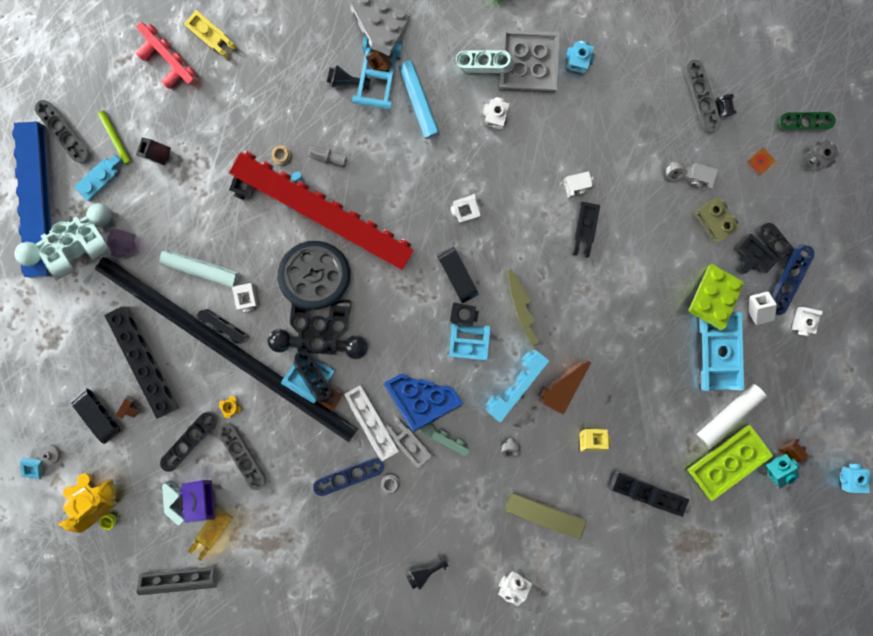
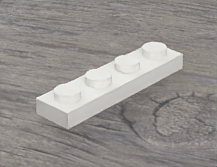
[343,385,399,461]

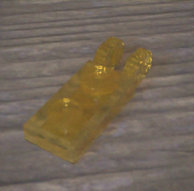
[188,507,234,561]

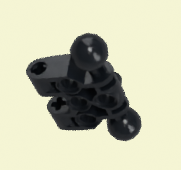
[267,299,368,360]

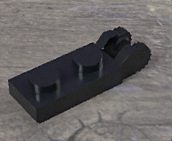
[572,202,600,258]
[197,309,250,344]

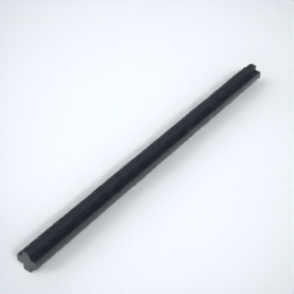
[95,257,358,443]

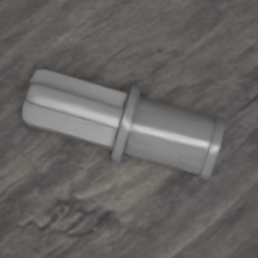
[308,145,347,167]

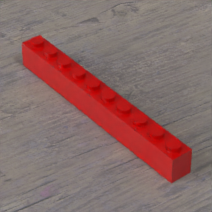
[228,150,414,270]

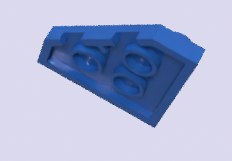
[384,374,463,433]

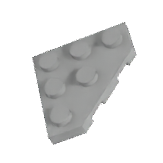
[350,0,411,56]

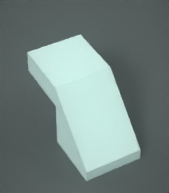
[162,480,185,526]

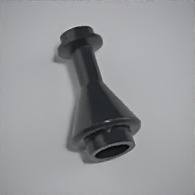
[327,65,371,91]
[406,556,449,590]

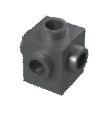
[804,140,840,170]

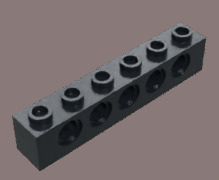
[104,306,180,419]

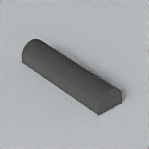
[136,567,218,596]

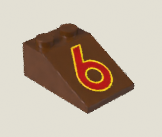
[538,359,591,415]

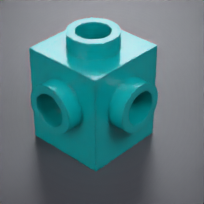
[766,454,800,489]

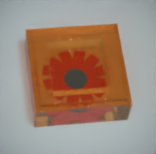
[747,147,776,175]

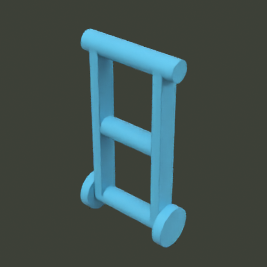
[352,36,403,109]

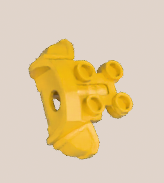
[57,473,117,533]

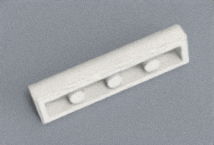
[696,384,768,449]

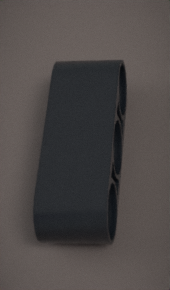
[437,246,479,304]
[71,388,121,444]

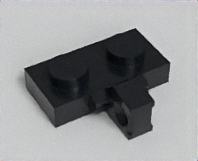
[736,234,779,275]

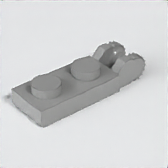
[385,417,433,469]

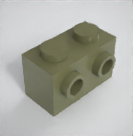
[694,197,740,243]

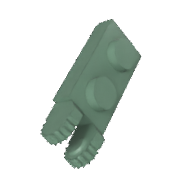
[421,423,469,456]

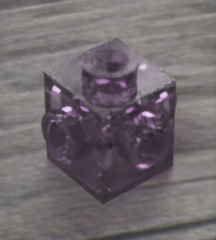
[105,227,136,258]

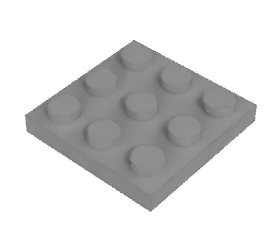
[499,29,560,92]

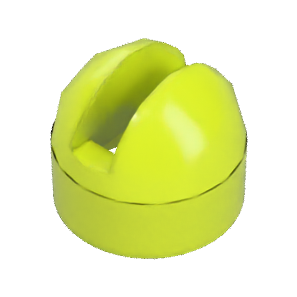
[99,513,117,530]

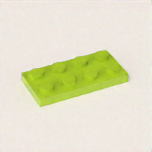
[687,424,773,502]

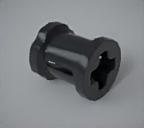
[716,94,737,118]

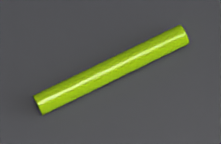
[98,110,132,165]

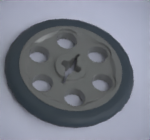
[277,241,350,310]

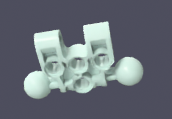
[15,203,112,281]

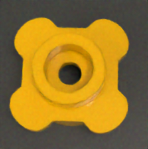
[219,396,241,418]

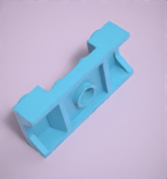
[699,312,744,391]
[486,350,549,422]

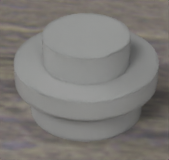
[380,474,400,494]

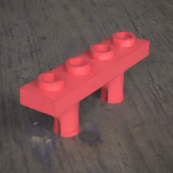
[135,22,200,89]

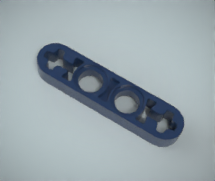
[771,244,815,315]
[313,457,384,496]

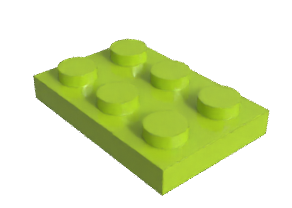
[688,263,745,331]

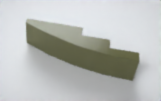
[507,269,539,346]
[505,493,587,539]

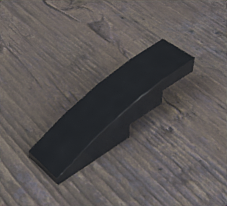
[609,471,690,517]

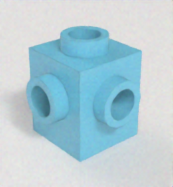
[566,41,595,74]
[840,463,872,493]

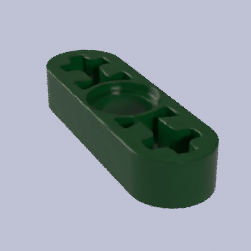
[777,112,836,131]

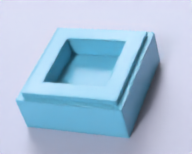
[20,457,43,479]

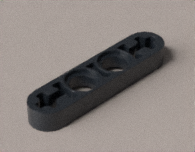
[160,411,218,472]

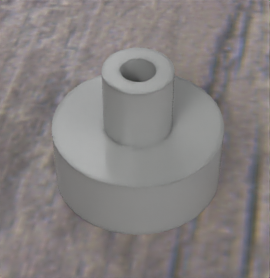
[666,162,687,182]
[502,438,521,458]
[39,445,61,465]

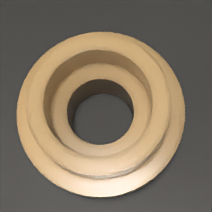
[271,145,291,165]

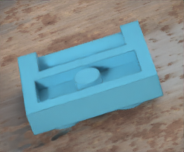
[449,322,490,360]

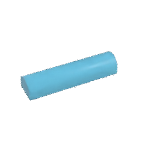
[398,60,440,139]

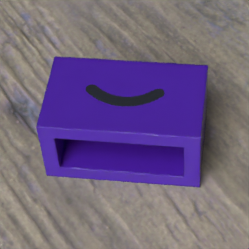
[181,480,215,523]

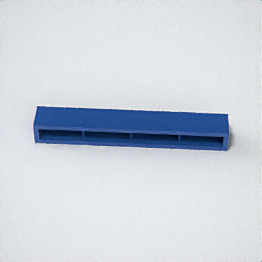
[12,121,53,278]

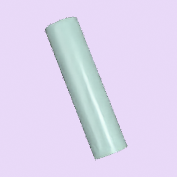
[159,250,240,288]

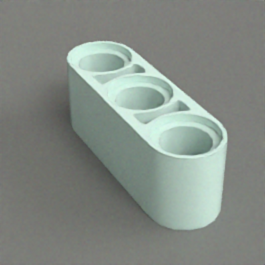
[456,50,514,73]

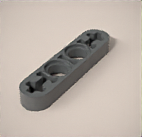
[684,60,721,133]
[35,100,91,164]
[218,423,266,490]

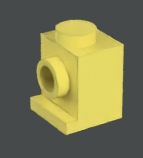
[579,429,611,452]

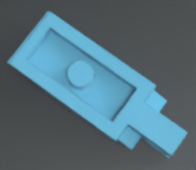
[74,155,123,201]

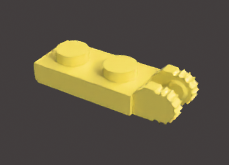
[184,10,237,59]

